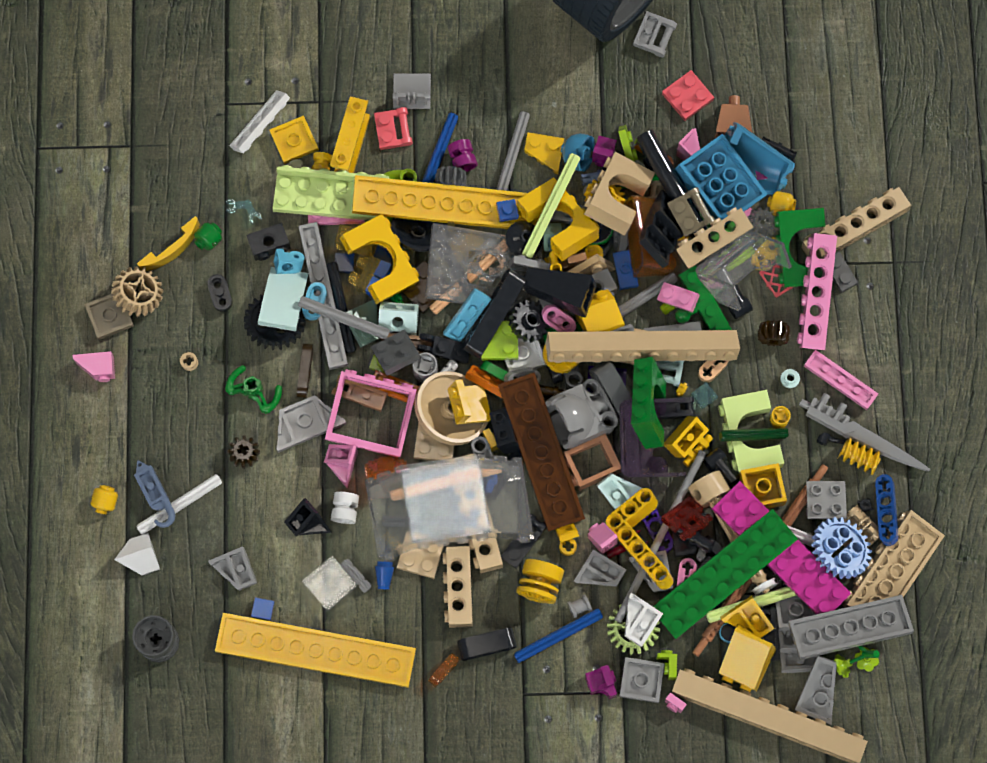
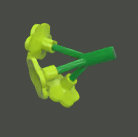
[833,646,880,678]

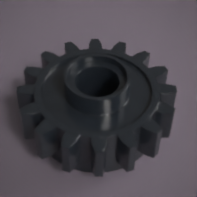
[508,300,549,343]

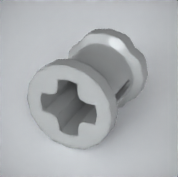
[567,594,592,618]

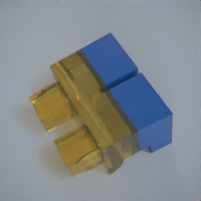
[348,256,392,299]

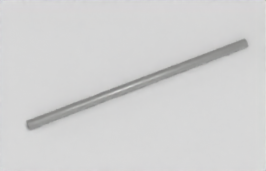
[614,450,706,623]

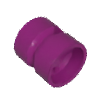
[447,139,478,172]

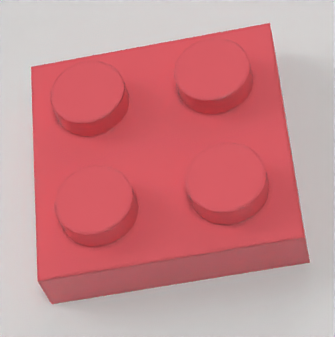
[662,70,714,121]

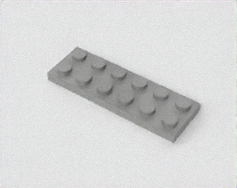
[788,595,914,660]

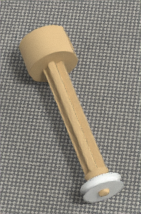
[688,471,779,597]

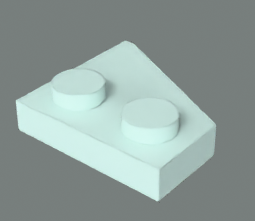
[596,473,642,510]

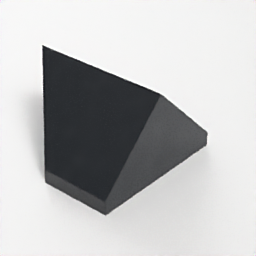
[284,498,332,536]

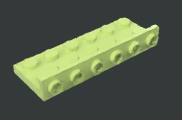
[273,165,390,220]

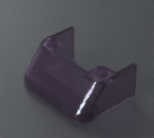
[619,398,686,477]

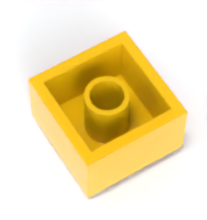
[739,463,787,509]

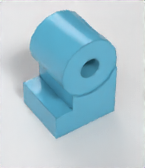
[273,249,304,274]

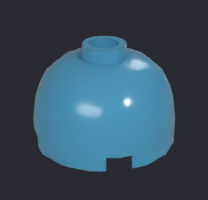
[561,133,595,172]

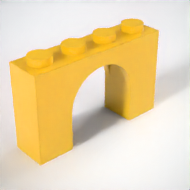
[517,177,600,261]
[340,214,419,305]

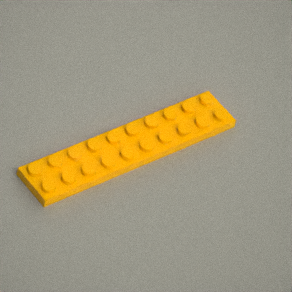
[352,175,540,229]
[215,613,416,688]

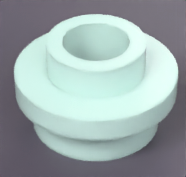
[780,369,800,388]

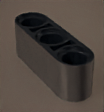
[457,628,517,661]

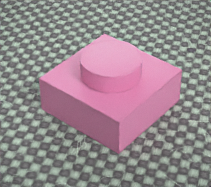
[665,692,687,713]

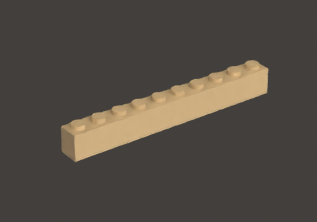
[545,330,740,363]
[671,668,868,763]

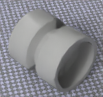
[412,352,438,383]

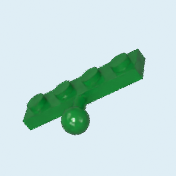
[675,265,732,330]

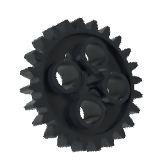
[244,294,306,350]

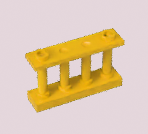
[330,96,370,173]

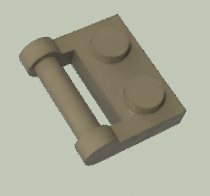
[667,187,715,237]

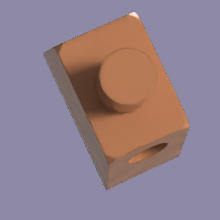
[715,95,752,138]

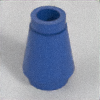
[375,561,394,590]

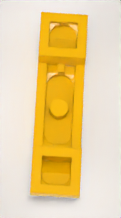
[137,216,200,271]

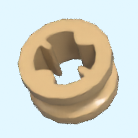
[180,352,198,371]

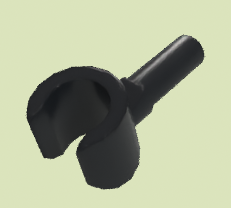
[817,432,845,446]

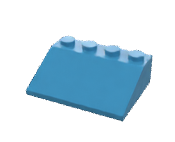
[675,134,768,226]

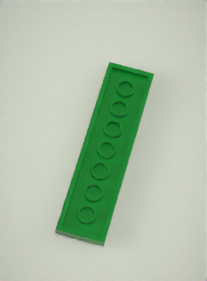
[653,509,798,639]

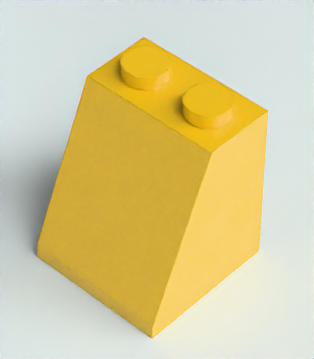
[719,627,776,693]

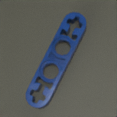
[875,474,898,546]

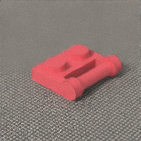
[374,107,413,150]

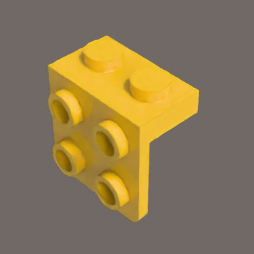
[447,379,491,425]

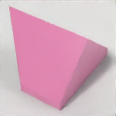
[676,128,700,161]
[324,444,358,488]

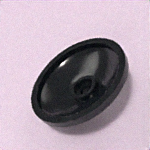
[391,218,448,252]

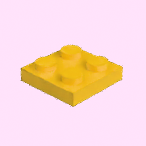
[269,115,319,164]

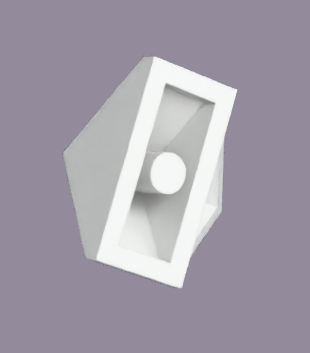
[114,533,160,576]

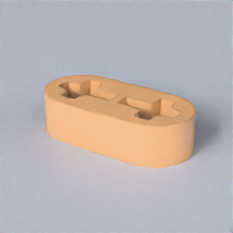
[698,360,729,383]

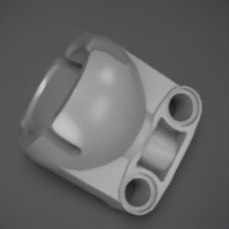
[545,379,618,449]

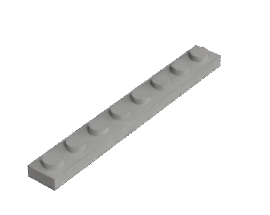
[299,222,348,370]

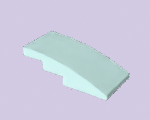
[258,267,309,331]

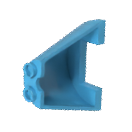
[724,122,795,195]

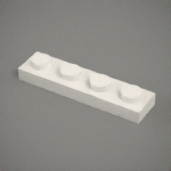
[229,90,290,153]

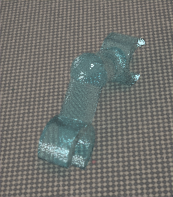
[226,199,262,225]

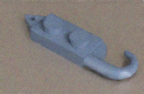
[134,460,176,528]

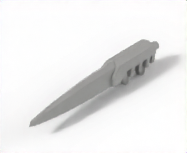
[799,393,930,471]

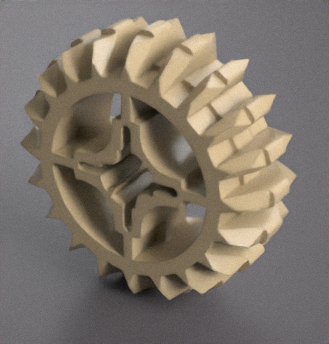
[111,266,163,317]

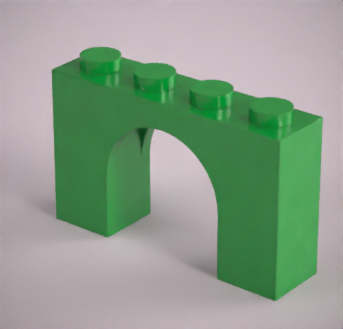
[773,208,825,288]
[631,357,666,449]

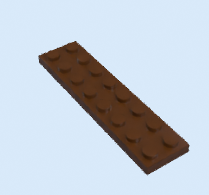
[498,372,585,532]

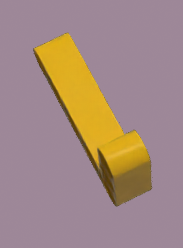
[606,488,673,590]

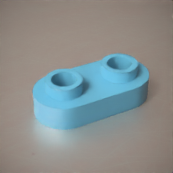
[302,282,327,320]

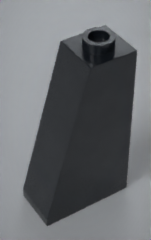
[524,267,597,318]

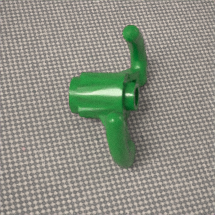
[225,365,282,414]

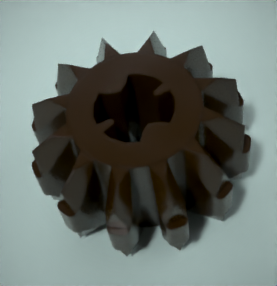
[758,320,790,347]
[227,435,260,469]

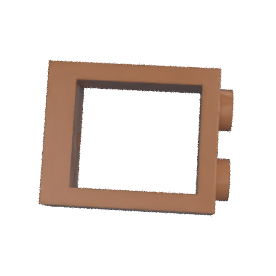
[563,434,622,491]

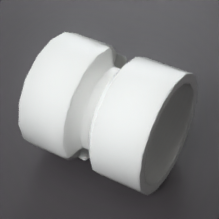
[331,492,359,524]

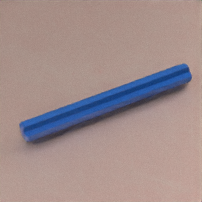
[422,113,458,183]
[514,609,603,663]

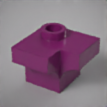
[592,135,617,167]
[585,665,617,699]

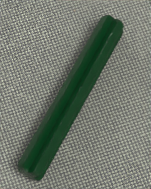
[719,427,789,442]

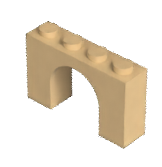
[584,152,655,236]

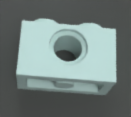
[378,302,419,334]

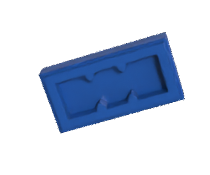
[612,250,639,290]

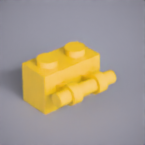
[664,416,713,467]

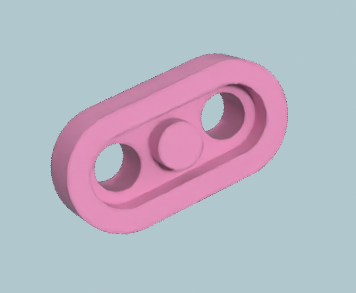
[541,304,576,332]

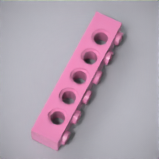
[797,233,837,350]

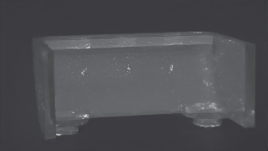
[696,230,792,311]

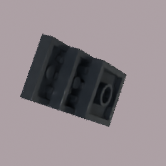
[639,190,684,268]

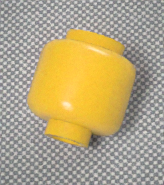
[767,191,796,215]
[91,485,118,514]

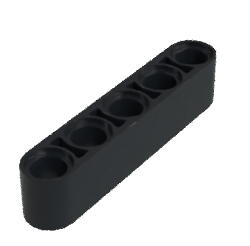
[461,268,526,358]

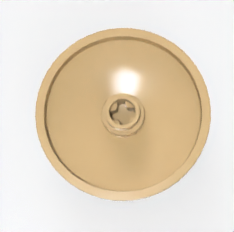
[415,371,488,446]

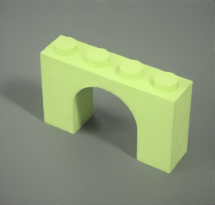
[718,390,784,475]

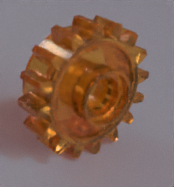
[364,456,407,484]

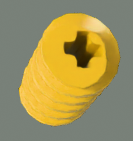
[837,438,881,476]

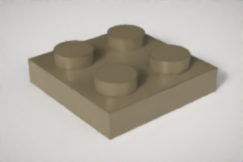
[84,294,134,340]

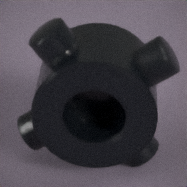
[857,498,873,512]

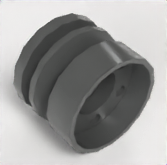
[132,615,180,663]

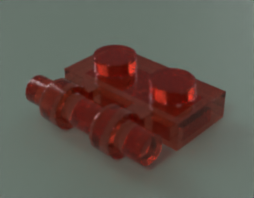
[661,496,713,541]

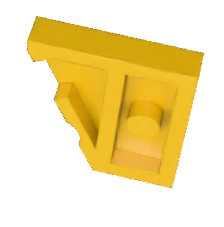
[524,132,564,174]
[720,596,775,638]

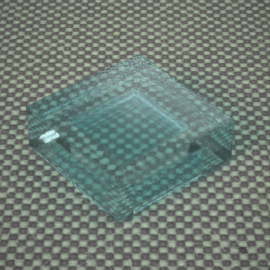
[691,382,718,409]

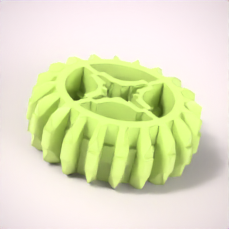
[607,604,660,655]

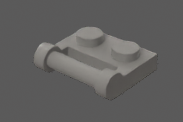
[633,11,677,58]

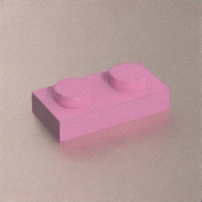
[657,282,700,313]

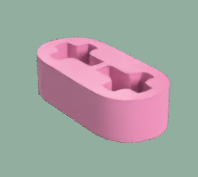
[676,558,697,587]

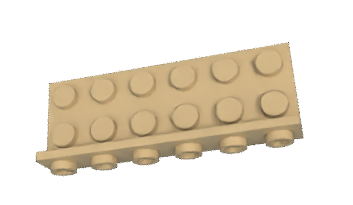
[842,510,945,608]

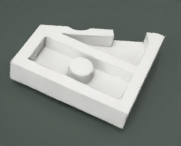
[624,593,663,647]

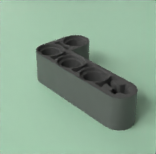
[588,361,635,436]

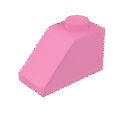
[73,351,115,382]
[588,522,618,555]

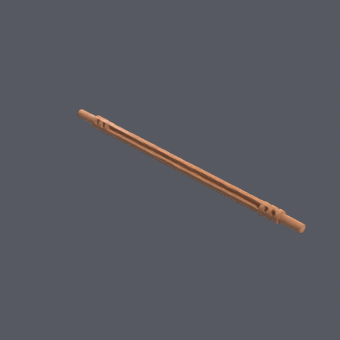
[692,464,828,657]

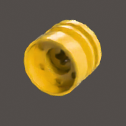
[516,559,564,604]

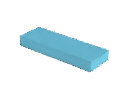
[443,288,491,342]

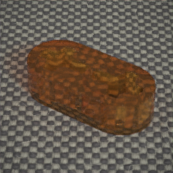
[428,653,460,688]

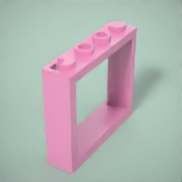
[324,369,417,458]

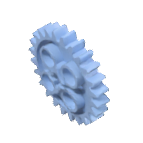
[811,517,872,579]

